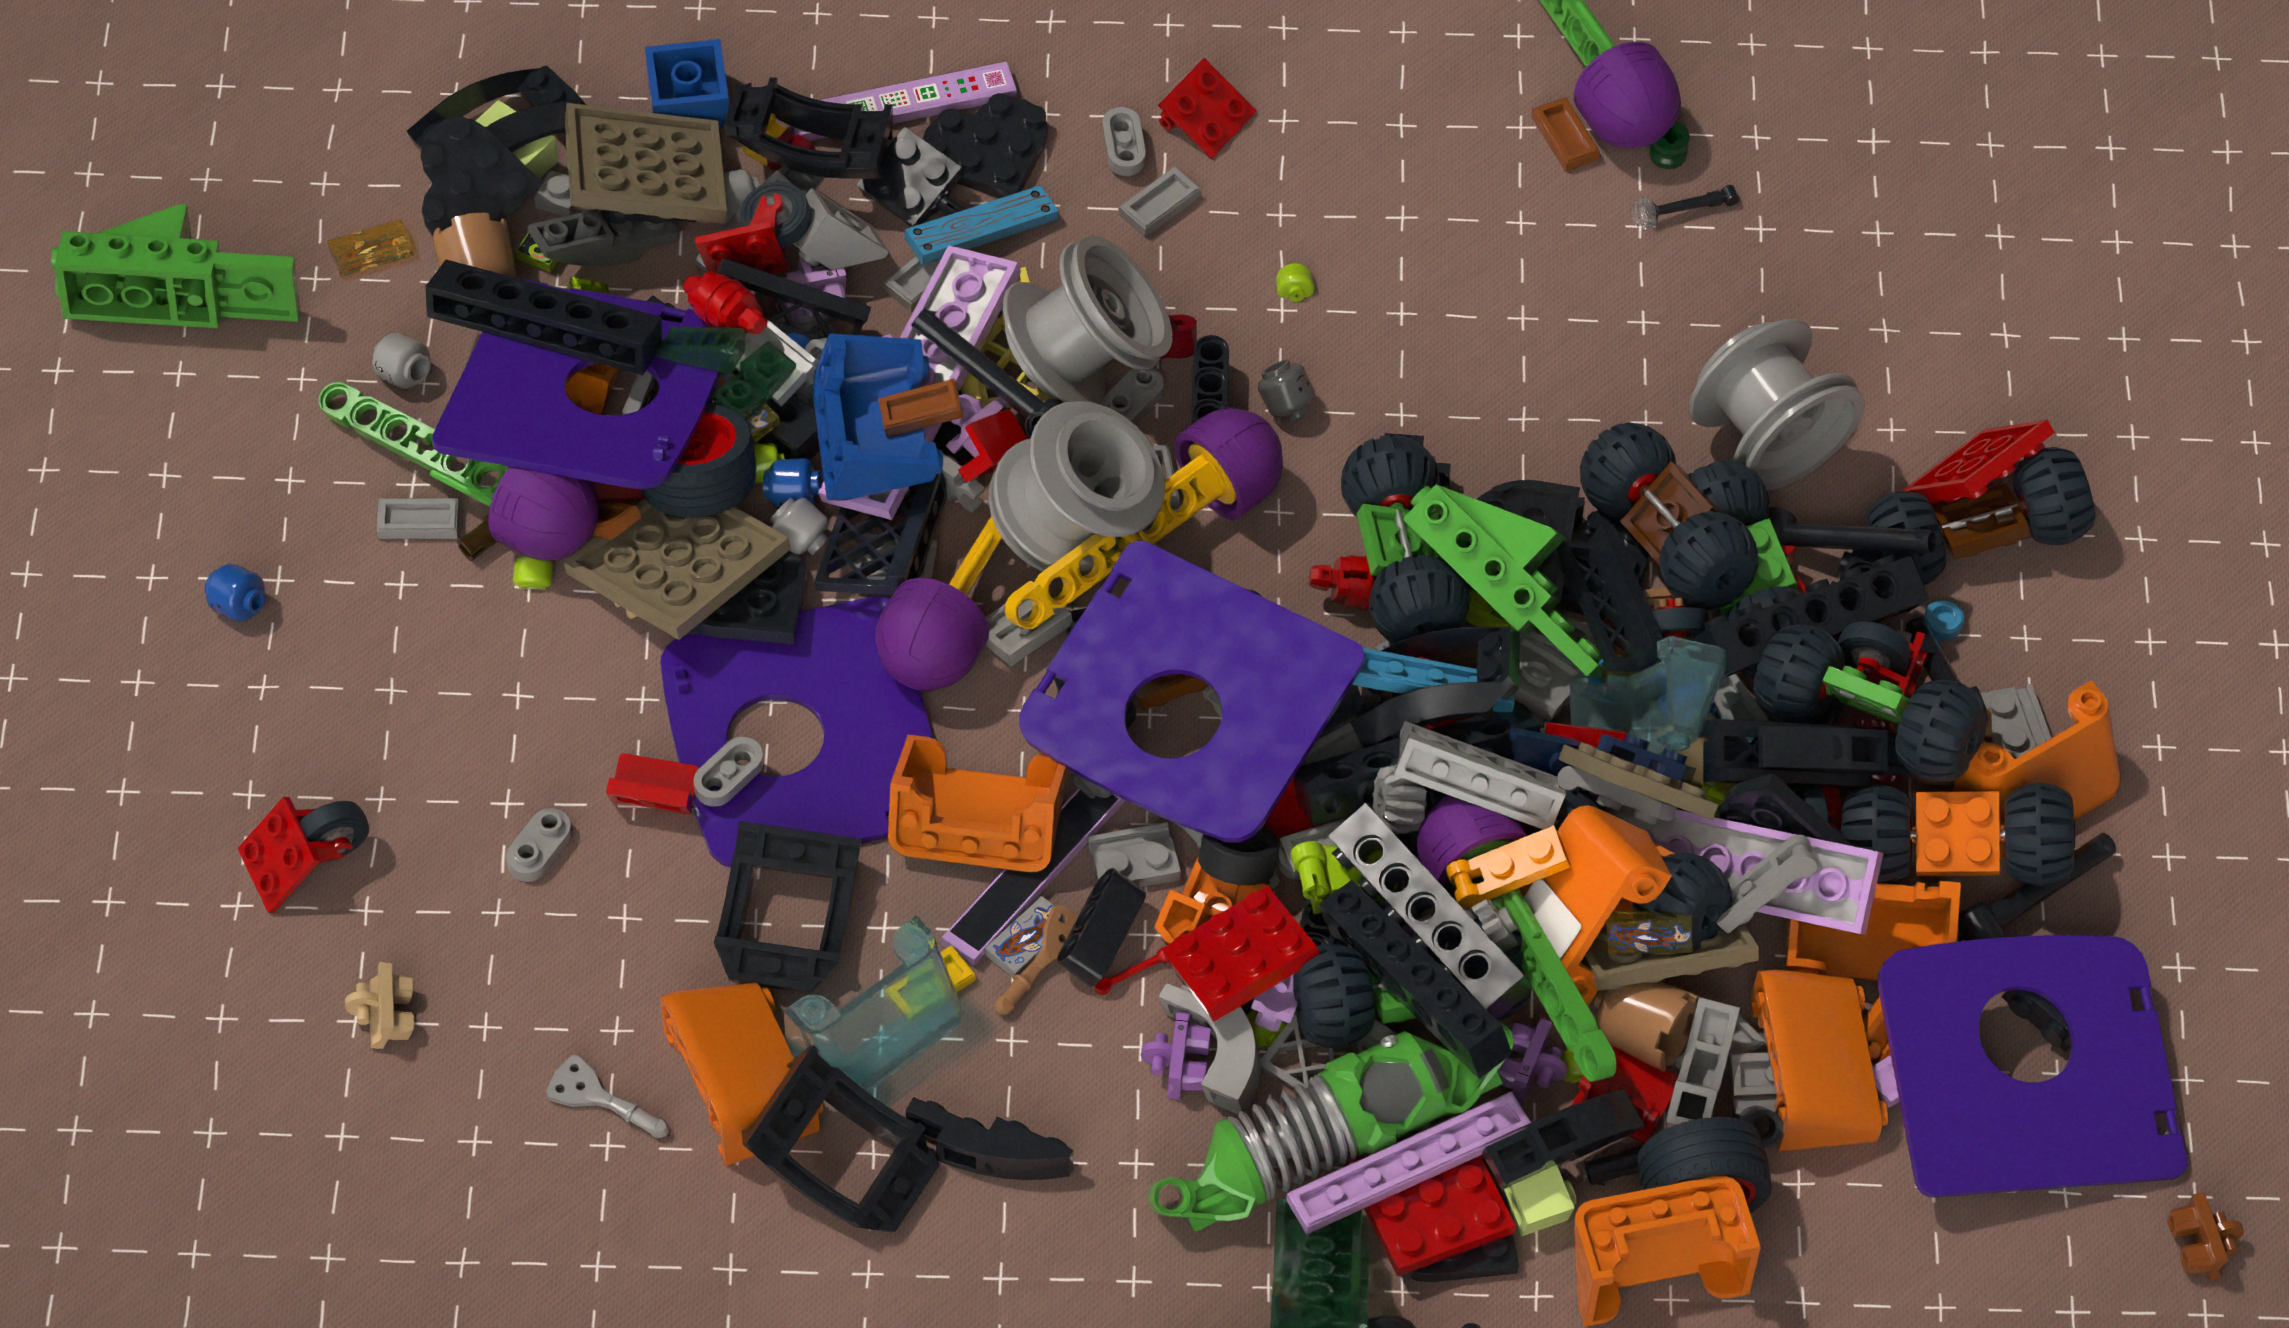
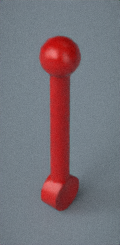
[1094,948,1168,995]

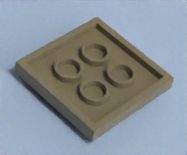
[1558,742,1718,820]

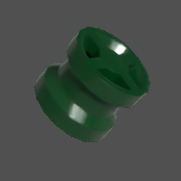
[1649,122,1690,169]

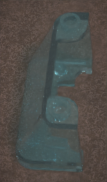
[1569,636,1727,755]
[784,915,961,1092]

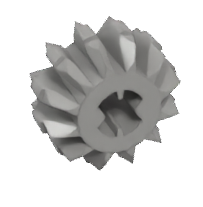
[1372,764,1427,834]

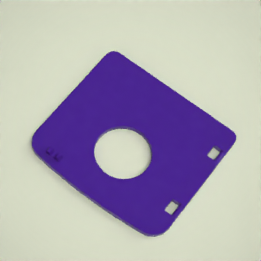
[432,279,729,489]
[1019,540,1365,843]
[660,596,933,868]
[1878,935,2187,1198]

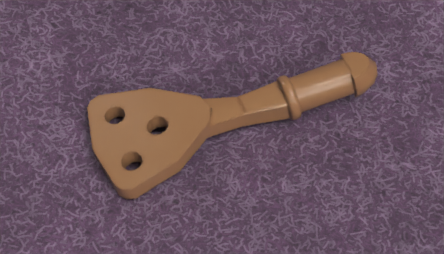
[995,904,1078,1015]

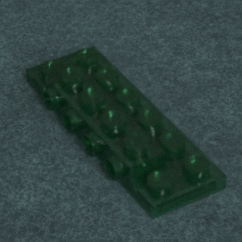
[1270,1199,1370,1328]

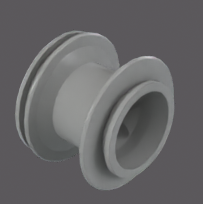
[1003,235,1172,404]
[1689,319,1865,491]
[988,401,1165,575]

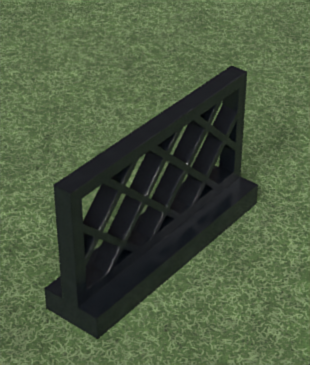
[814,472,947,595]

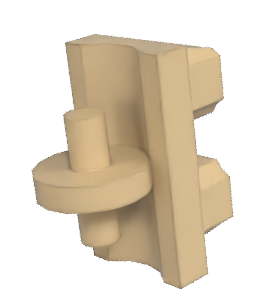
[345,962,414,1049]

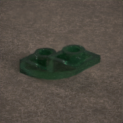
[712,341,796,421]

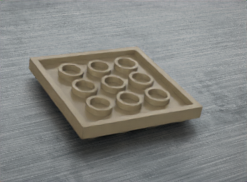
[565,103,727,224]
[564,498,791,640]
[1581,915,1759,991]

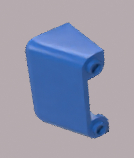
[813,334,943,501]

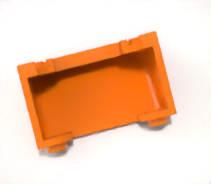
[1952,680,2121,858]
[888,735,1068,872]
[1520,805,1672,1006]
[1785,881,1961,981]
[1749,969,1888,1152]
[660,983,824,1166]
[1574,1176,1761,1327]

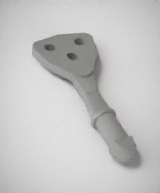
[546,1055,669,1138]

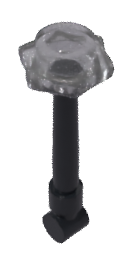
[1631,185,1740,231]

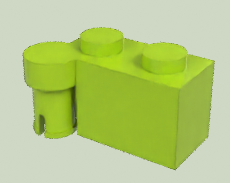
[1290,841,1398,914]

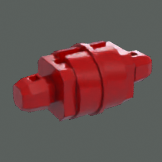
[683,271,767,338]
[1308,555,1377,610]

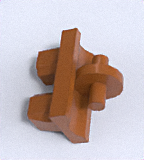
[2167,1192,2244,1281]

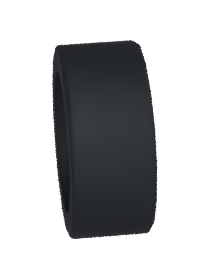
[1198,826,1280,885]

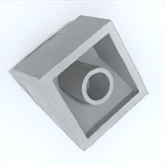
[793,188,889,270]

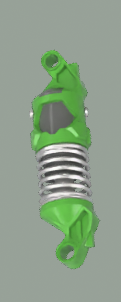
[1147,1023,1514,1232]

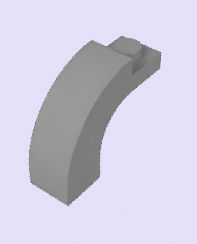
[1158,983,1261,1114]
[1666,997,1740,1124]

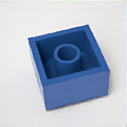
[645,39,729,128]

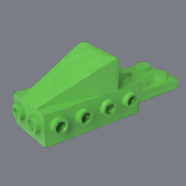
[51,204,300,328]
[1403,484,1607,680]

